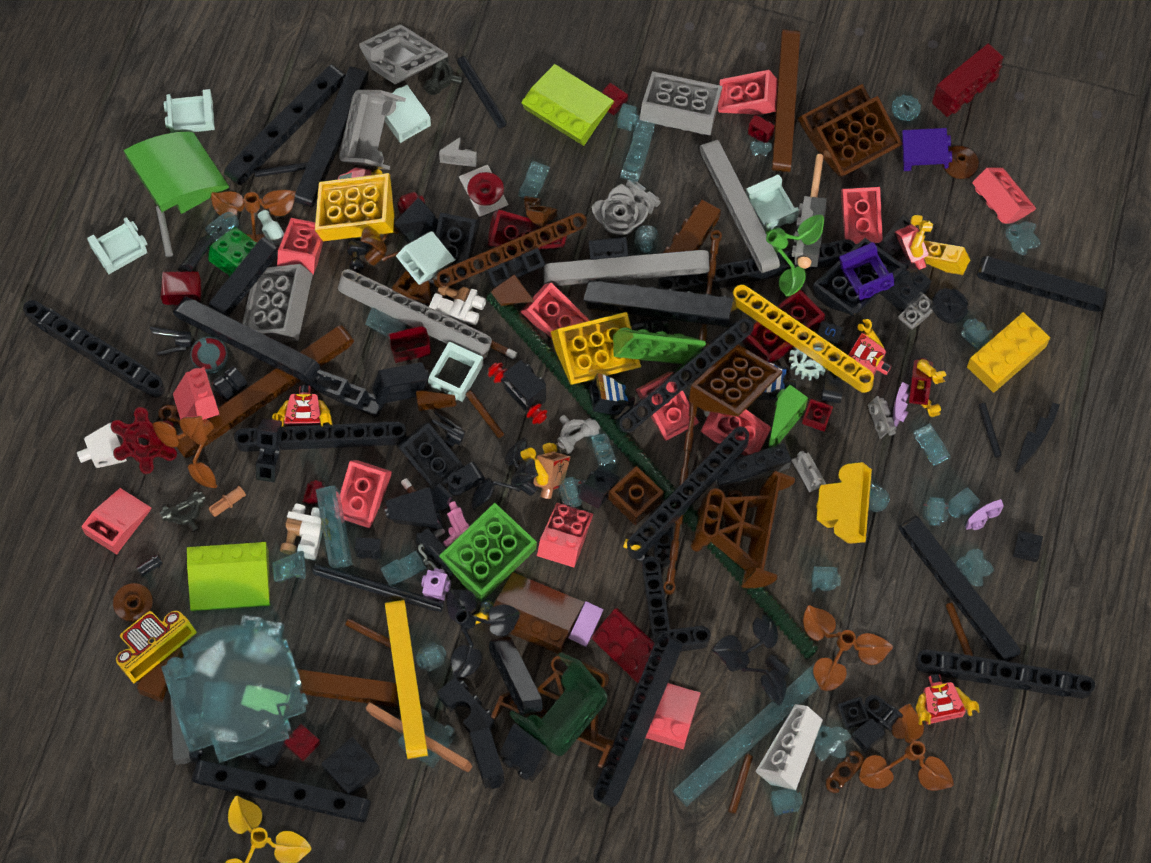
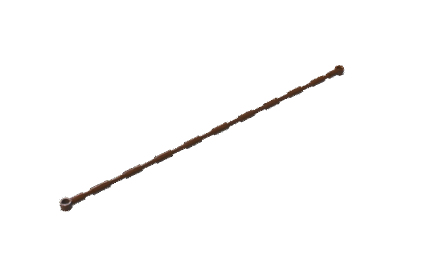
[664,230,722,595]

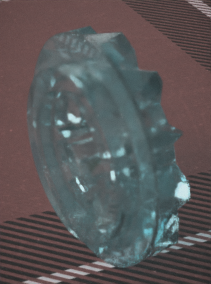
[892,94,921,121]

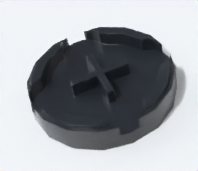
[931,288,968,323]

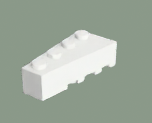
[756,704,823,790]

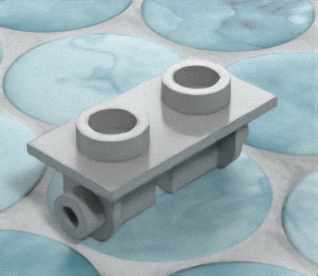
[626,179,661,214]
[868,396,896,439]
[791,451,826,493]

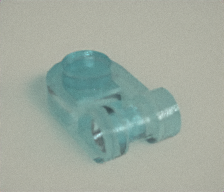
[205,212,239,242]

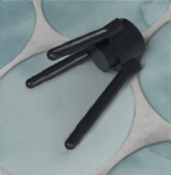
[150,326,192,356]
[432,410,466,447]

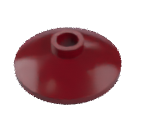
[467,172,504,206]

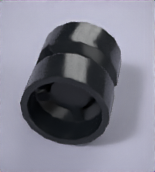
[211,366,248,402]

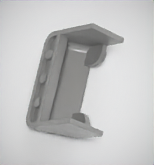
[339,90,406,170]

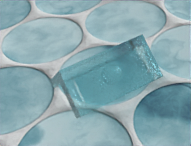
[365,307,408,338]

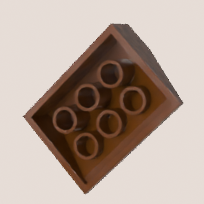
[689,345,783,417]
[488,572,585,655]

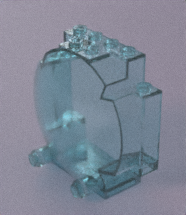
[161,623,308,763]

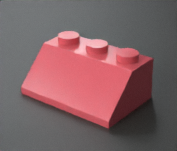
[972,168,1036,224]
[173,367,219,420]

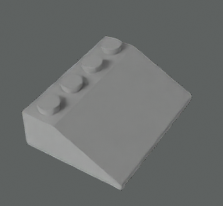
[640,71,723,135]
[242,264,313,343]

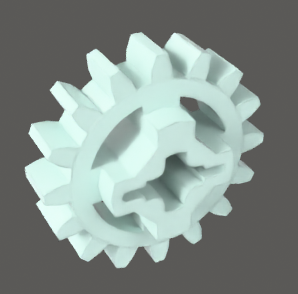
[789,347,830,380]

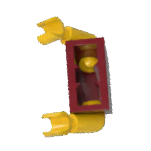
[909,358,946,417]

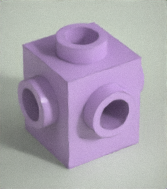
[421,569,451,601]

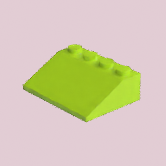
[521,64,614,146]
[187,542,270,611]

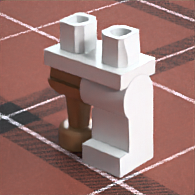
[429,282,486,325]
[280,504,323,560]

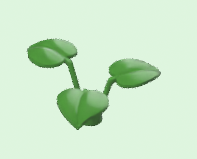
[766,215,824,297]

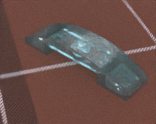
[620,120,655,182]

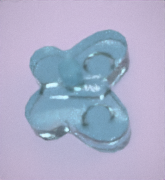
[750,141,772,156]

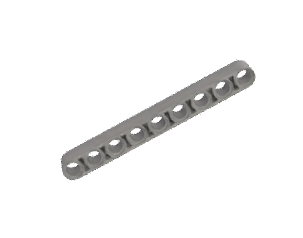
[700,140,780,273]
[544,250,709,286]
[338,269,492,359]

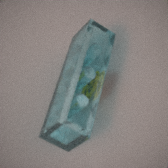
[316,485,353,569]

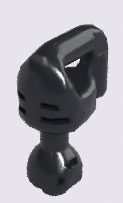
[347,237,373,273]

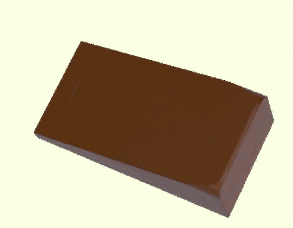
[416,391,456,411]

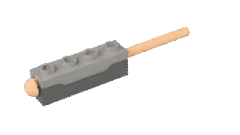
[792,154,827,269]

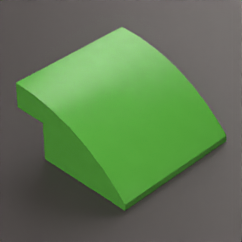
[124,132,229,214]

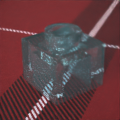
[617,103,639,131]

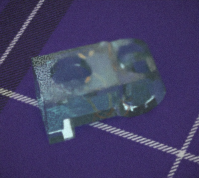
[590,433,616,471]

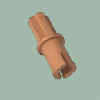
[209,486,246,517]

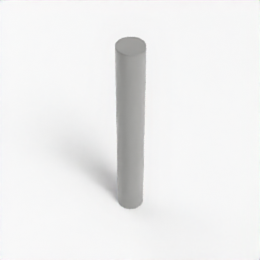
[156,206,173,257]

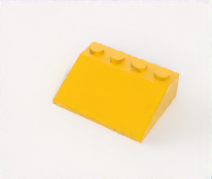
[315,173,394,241]
[551,312,641,385]

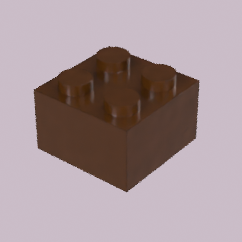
[608,466,664,526]

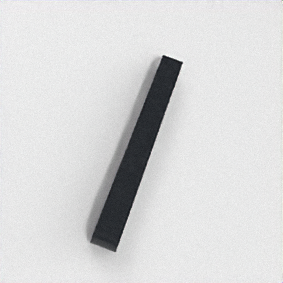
[658,239,856,293]

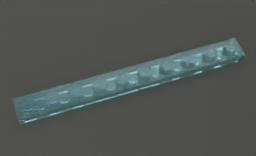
[673,660,819,807]

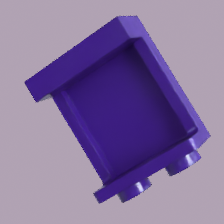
[902,128,952,171]

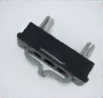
[416,528,454,579]

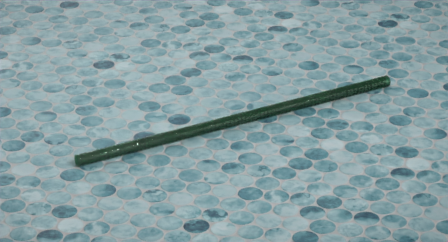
[486,291,818,659]

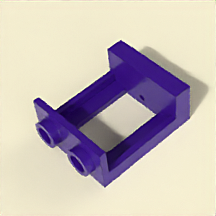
[839,242,894,300]

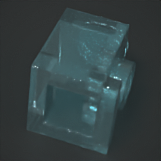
[961,318,993,350]
[947,487,980,518]
[811,566,841,592]

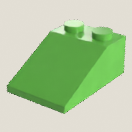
[768,385,808,448]

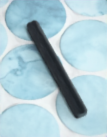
[457,56,507,129]

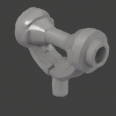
[556,415,600,454]

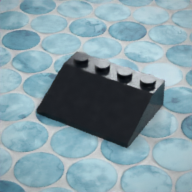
[813,238,906,316]

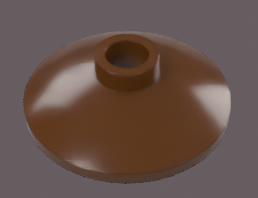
[942,146,979,179]
[113,583,153,622]

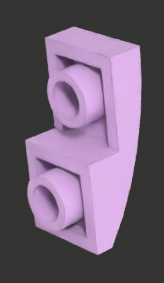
[893,382,910,427]
[965,499,1004,530]
[568,601,604,646]

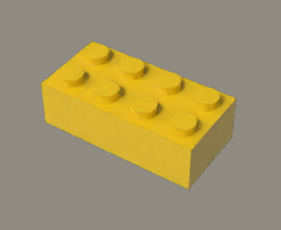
[967,312,1050,393]

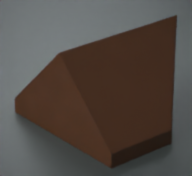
[392,270,432,305]
[491,275,534,306]

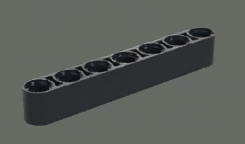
[977,256,1106,312]

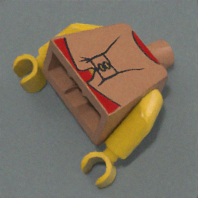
[520,443,570,499]

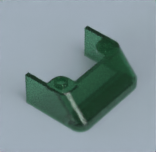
[509,652,607,756]

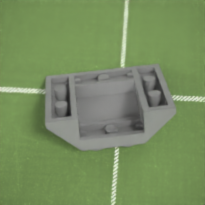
[359,24,448,84]

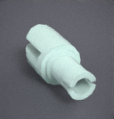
[258,210,284,247]

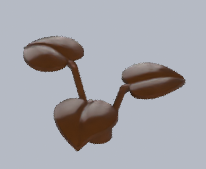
[361,220,401,266]

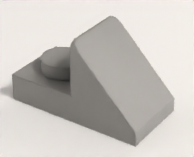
[439,138,477,167]

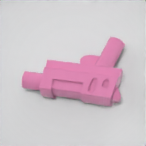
[443,501,470,548]

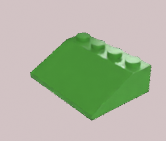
[613,328,706,364]
[439,503,537,602]

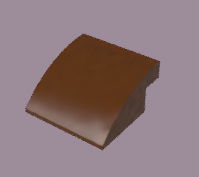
[797,84,903,177]

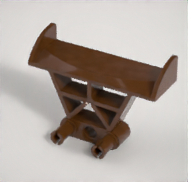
[690,471,795,588]
[491,654,614,768]

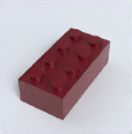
[932,43,1004,117]
[742,290,825,364]

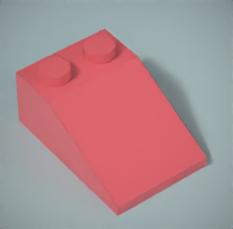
[718,70,778,115]
[841,187,883,244]
[277,218,323,275]
[520,283,590,338]
[636,372,699,441]
[701,409,771,456]
[334,460,392,528]
[645,683,701,750]

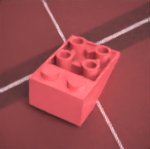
[81,488,152,555]
[537,503,593,567]

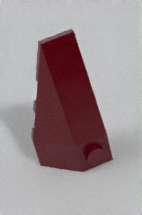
[488,209,567,250]

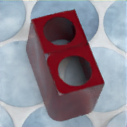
[161,272,201,305]
[388,326,430,363]

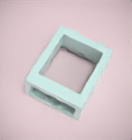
[428,342,483,402]

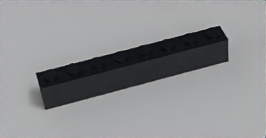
[584,280,737,327]

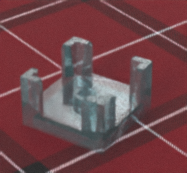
[398,708,456,768]

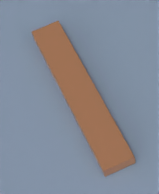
[366,702,473,772]

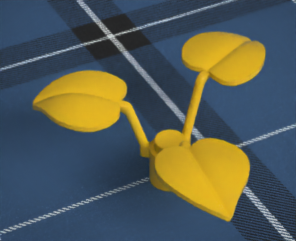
[225,796,311,863]

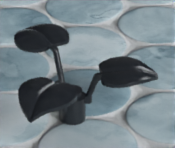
[472,437,539,511]
[447,589,520,678]
[711,615,786,706]

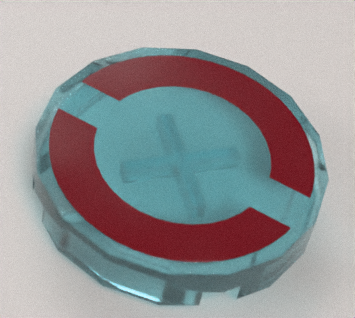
[190,337,228,374]

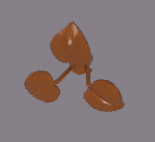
[211,190,296,242]
[152,416,217,488]
[803,605,893,691]
[859,704,954,791]

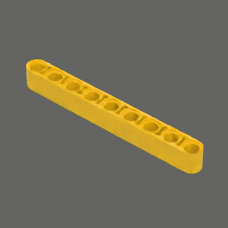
[733,285,874,393]
[385,600,428,759]

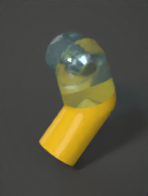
[474,599,493,624]

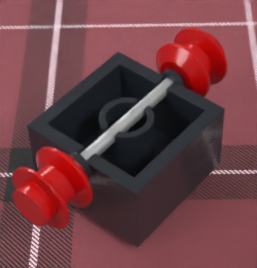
[488,360,547,424]

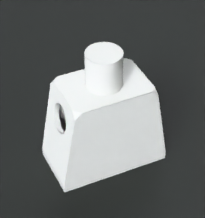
[77,423,127,468]

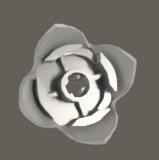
[592,184,649,235]

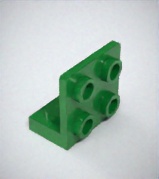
[208,227,257,276]

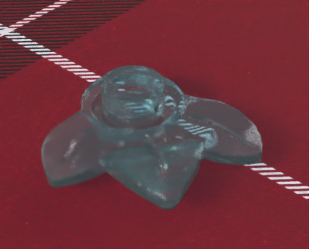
[1005,222,1041,255]
[956,549,994,586]
[814,725,851,761]

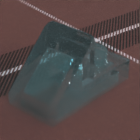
[272,551,306,583]

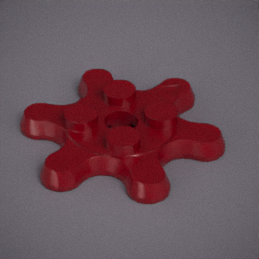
[110,407,177,474]

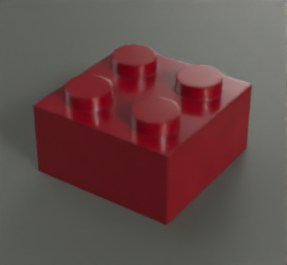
[601,83,628,115]
[748,115,775,145]
[802,399,833,432]
[284,724,320,761]

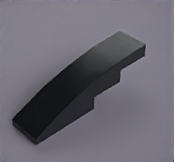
[306,370,385,418]
[1015,403,1060,473]

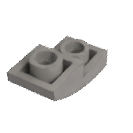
[898,294,933,330]

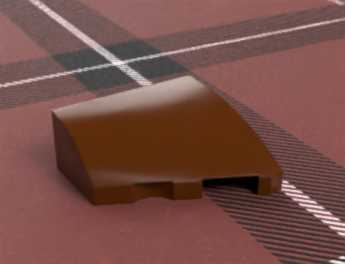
[524,196,558,227]

